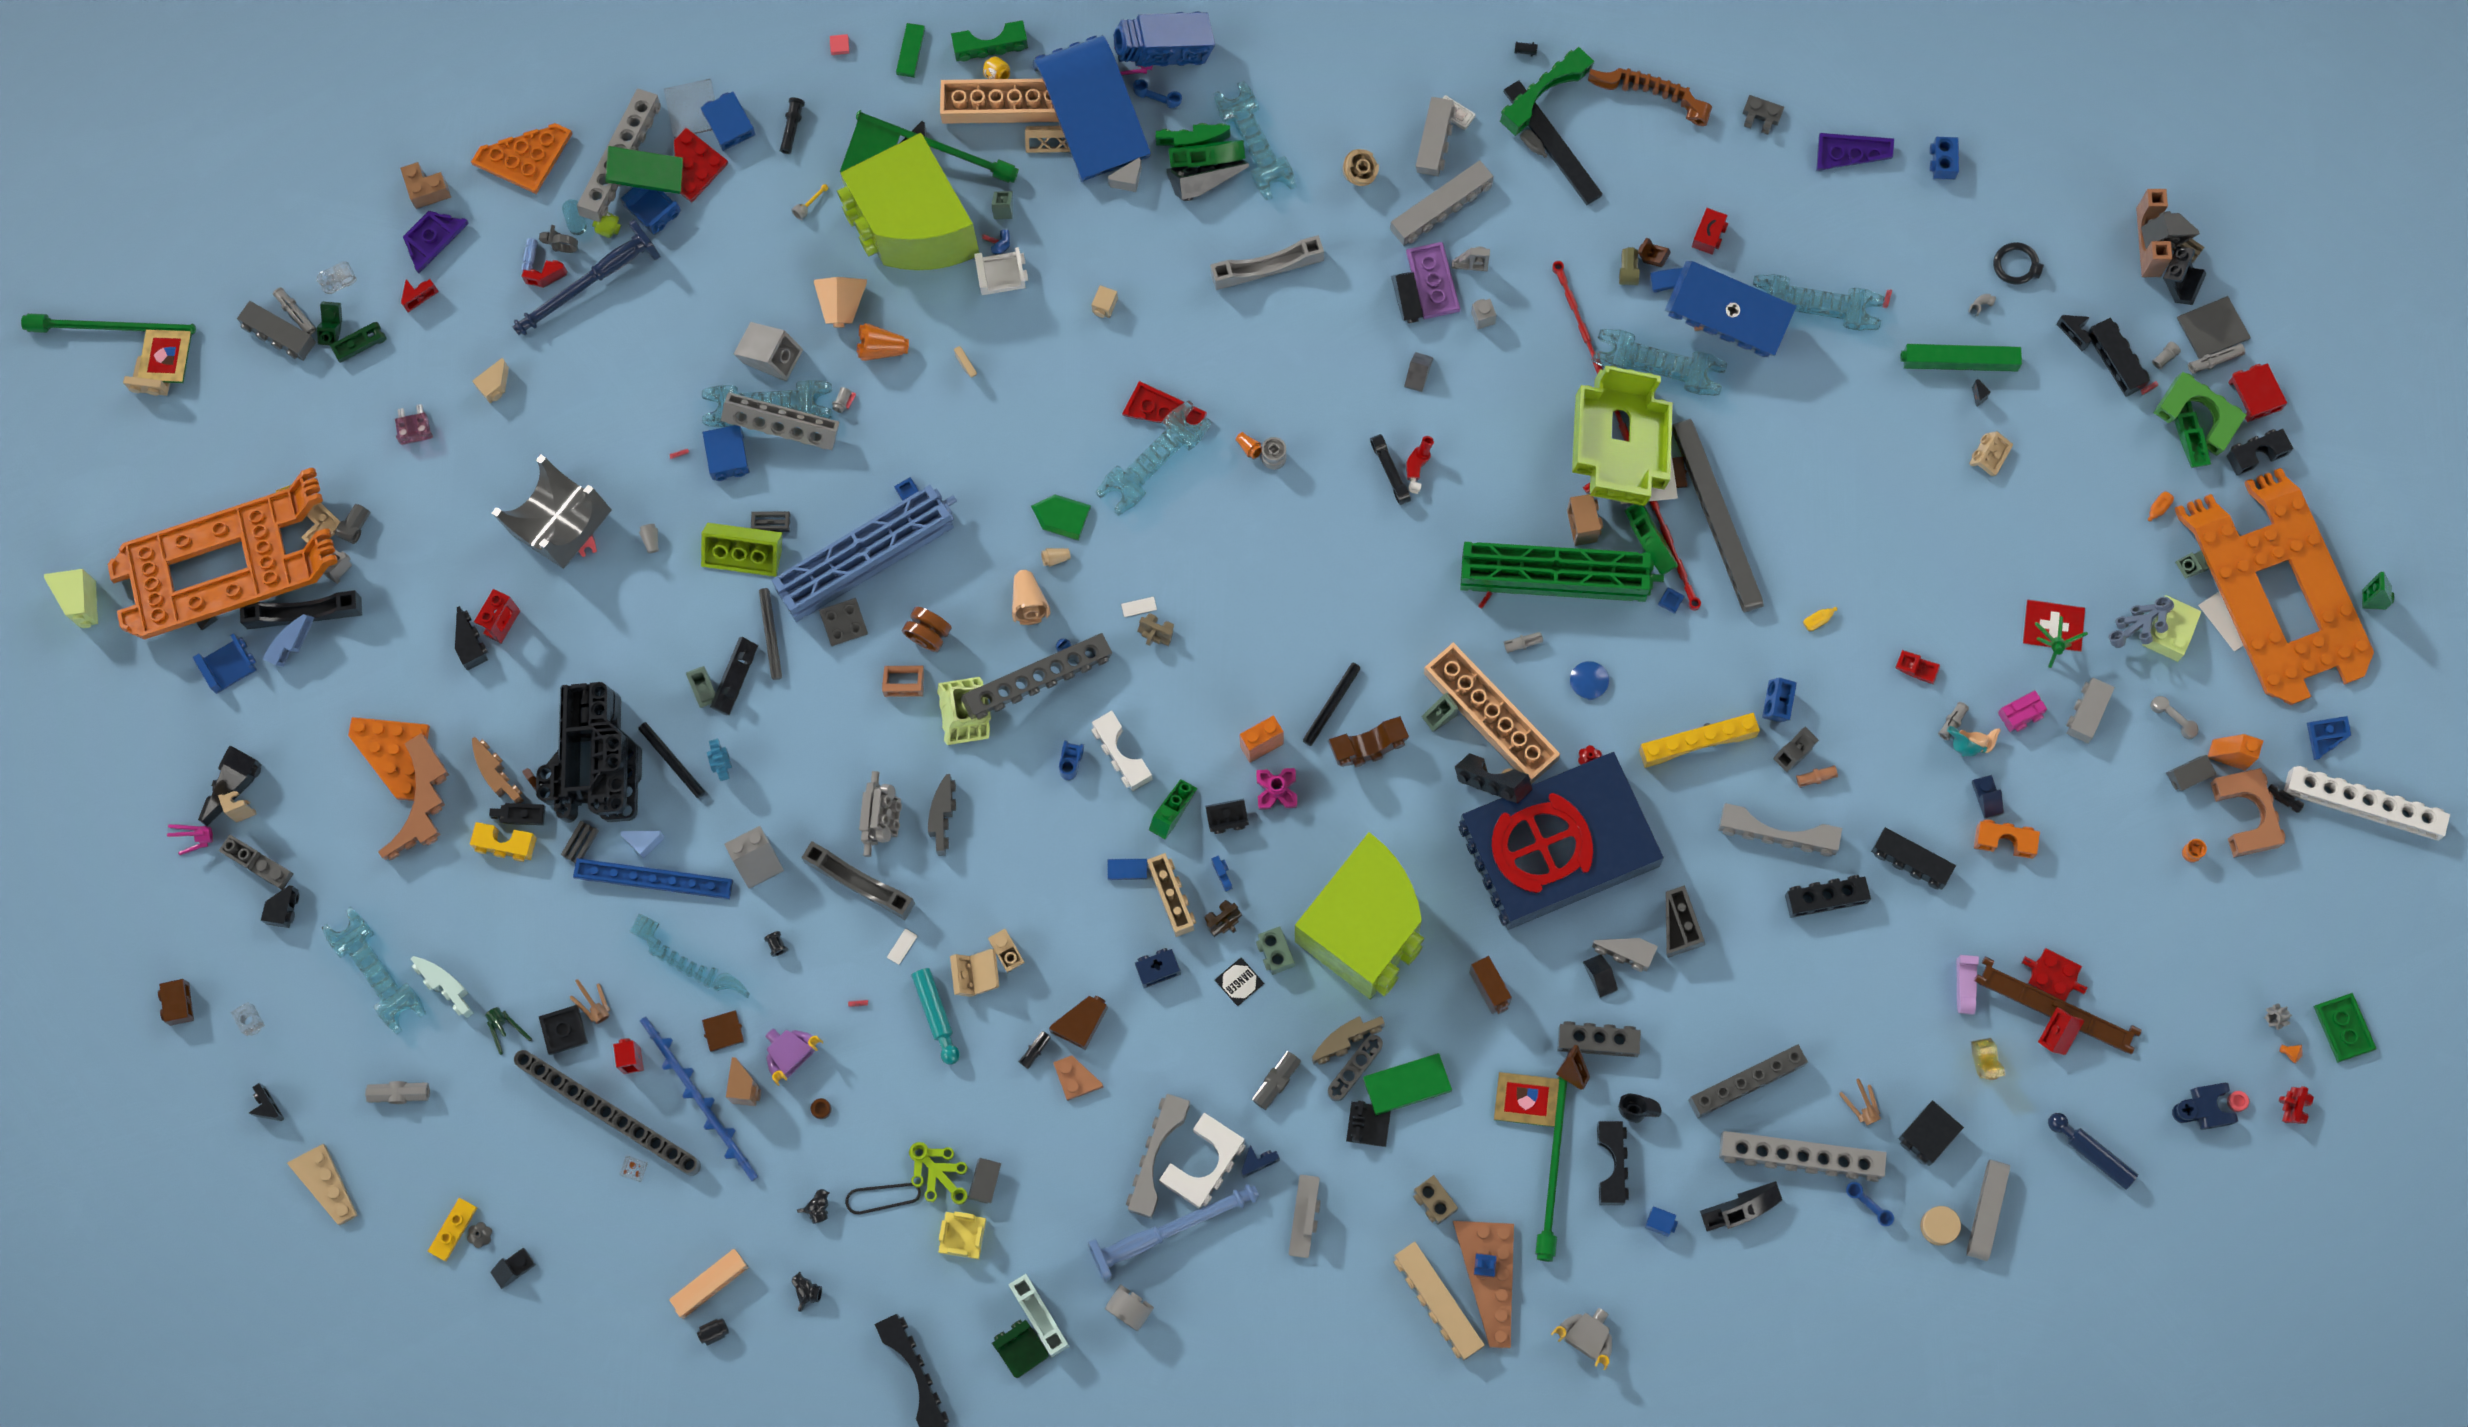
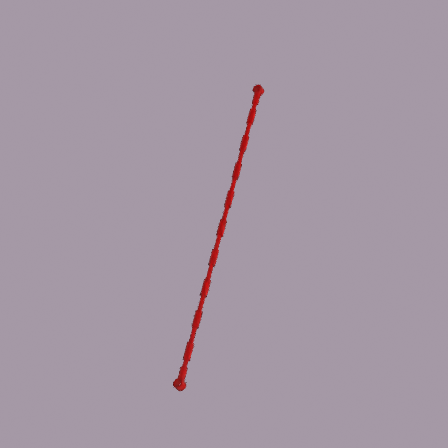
[1552,261,1701,611]

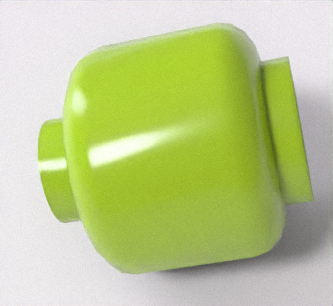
[592,212,621,238]

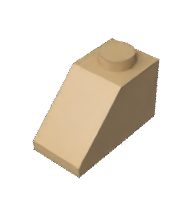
[472,358,509,403]

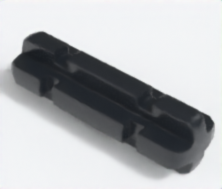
[2268,784,2304,813]

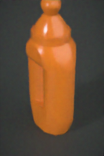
[2148,491,2174,522]

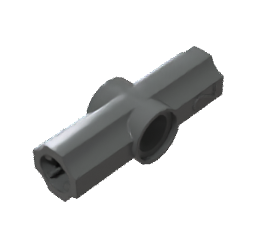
[1252,1051,1301,1110]

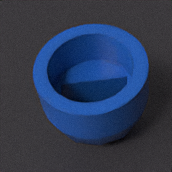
[1056,639,1071,652]

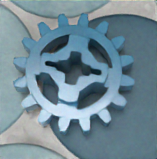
[707,738,732,781]

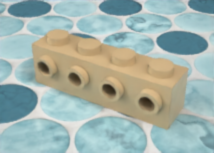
[1147,853,1196,937]

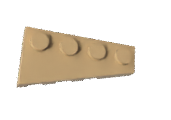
[287,1144,358,1225]

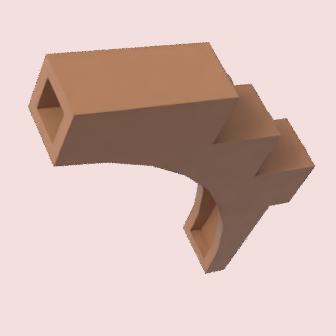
[378,733,450,860]

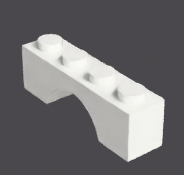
[1091,711,1153,792]

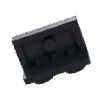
[1205,798,1249,834]

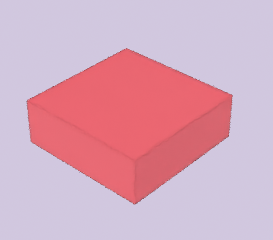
[830,34,850,55]

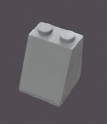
[734,322,803,381]
[724,826,784,889]

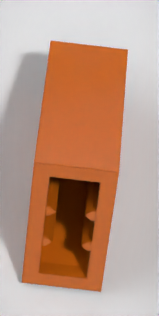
[2208,734,2264,771]

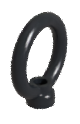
[1993,242,2044,285]

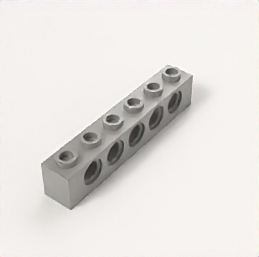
[721,392,840,450]

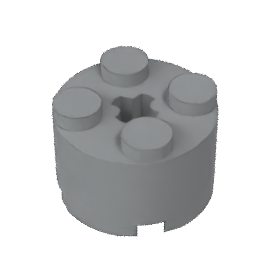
[1105,1284,1154,1331]

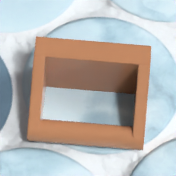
[882,666,924,697]

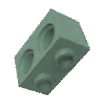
[1256,926,1295,975]

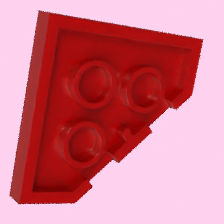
[674,128,729,203]

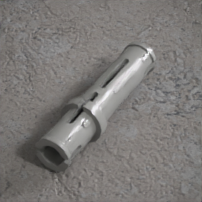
[273,287,316,335]
[2188,343,2245,374]

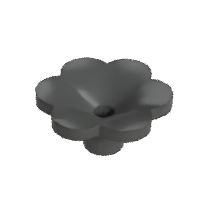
[467,1222,492,1248]

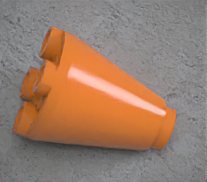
[857,323,909,361]

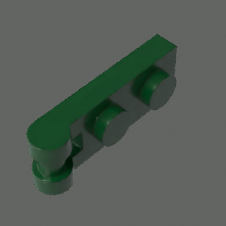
[330,322,387,363]

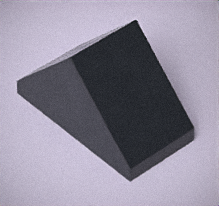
[1583,954,1618,998]

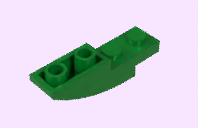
[1156,123,1231,147]
[1169,140,1246,167]
[1624,504,1678,575]

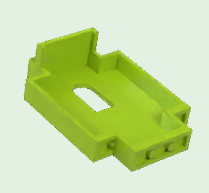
[1572,366,1673,506]

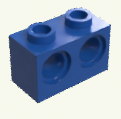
[1930,137,1959,179]
[1762,677,1797,723]

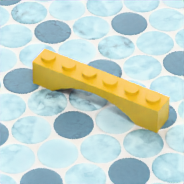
[1639,712,1760,768]

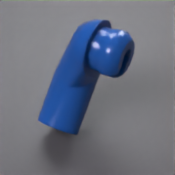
[991,230,1010,255]

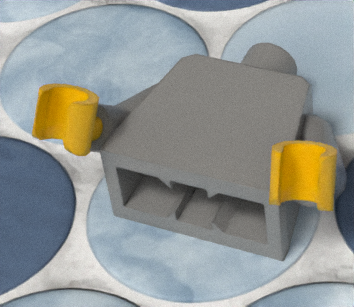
[1551,1308,1612,1370]

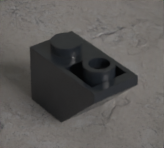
[261,885,299,928]

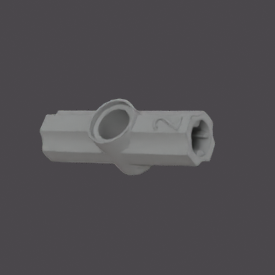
[365,1081,430,1104]

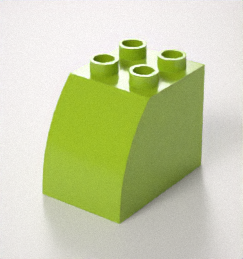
[837,133,979,270]
[1295,832,1425,1000]

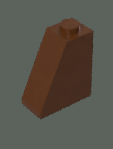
[1049,995,1108,1050]

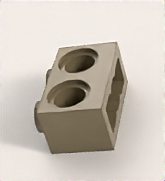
[1413,1175,1458,1225]

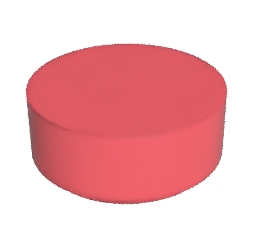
[2227,1091,2249,1112]

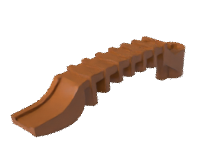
[1588,68,1712,126]

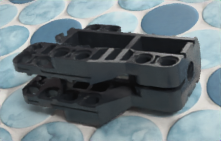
[536,682,642,823]

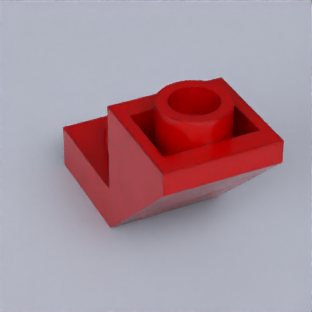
[522,260,568,288]

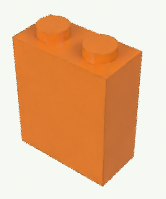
[1239,715,1284,763]

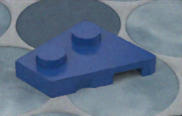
[2307,716,2351,760]

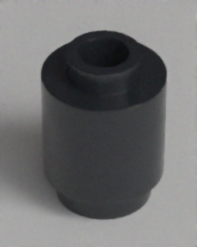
[697,1318,729,1346]

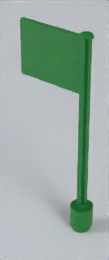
[840,110,1019,183]

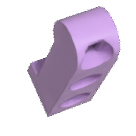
[1956,955,1979,1014]

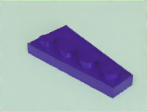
[1816,133,1894,171]

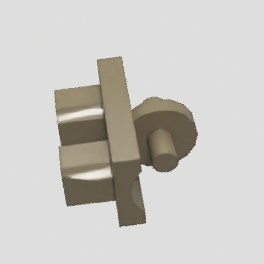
[1137,613,1174,646]

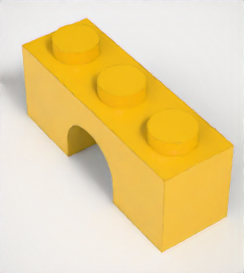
[470,822,537,862]

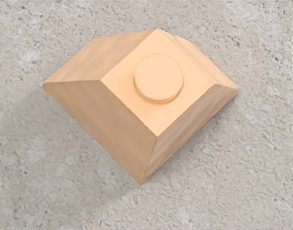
[814,277,867,328]

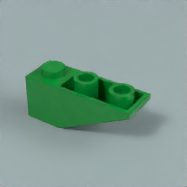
[1149,779,1197,840]

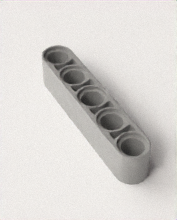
[1967,1159,2010,1261]

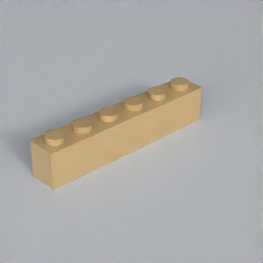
[1393,1242,1485,1361]

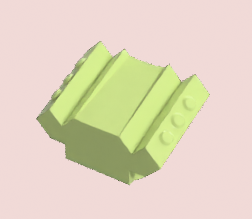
[937,677,991,745]

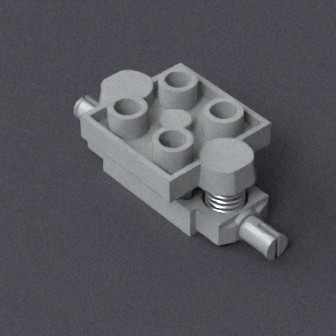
[859,771,902,857]

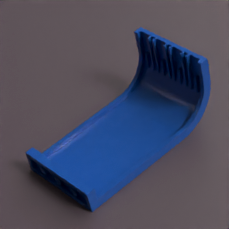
[1032,35,1151,182]

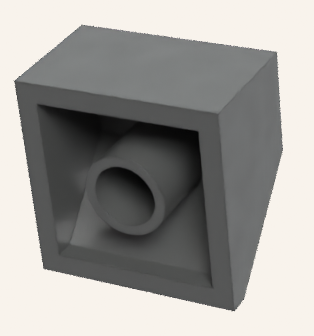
[2141,211,2200,249]

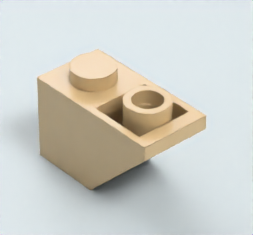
[988,929,1025,973]

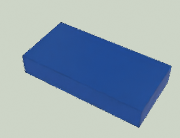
[1107,859,1147,880]

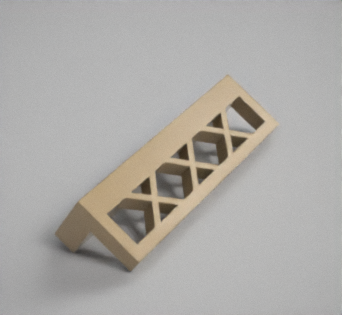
[1025,126,1070,153]

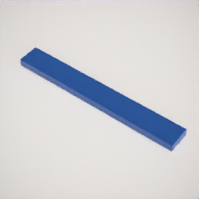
[573,858,733,900]

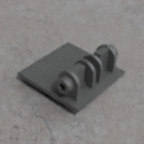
[819,598,868,646]

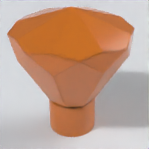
[2279,1045,2303,1064]

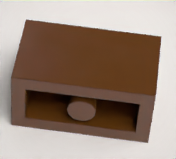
[158,979,194,1026]

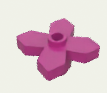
[1256,768,1297,810]

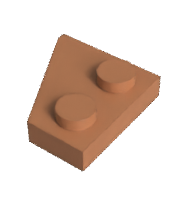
[1053,1055,1103,1101]

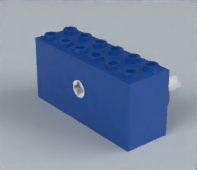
[1664,261,1797,357]

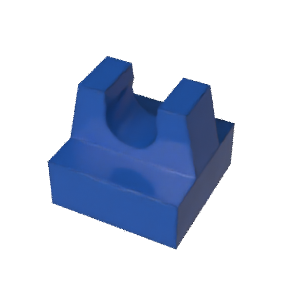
[1474,1254,1497,1277]

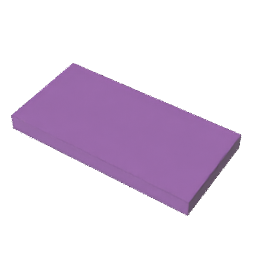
[1406,242,1460,319]

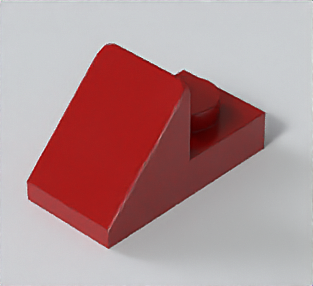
[401,279,439,313]

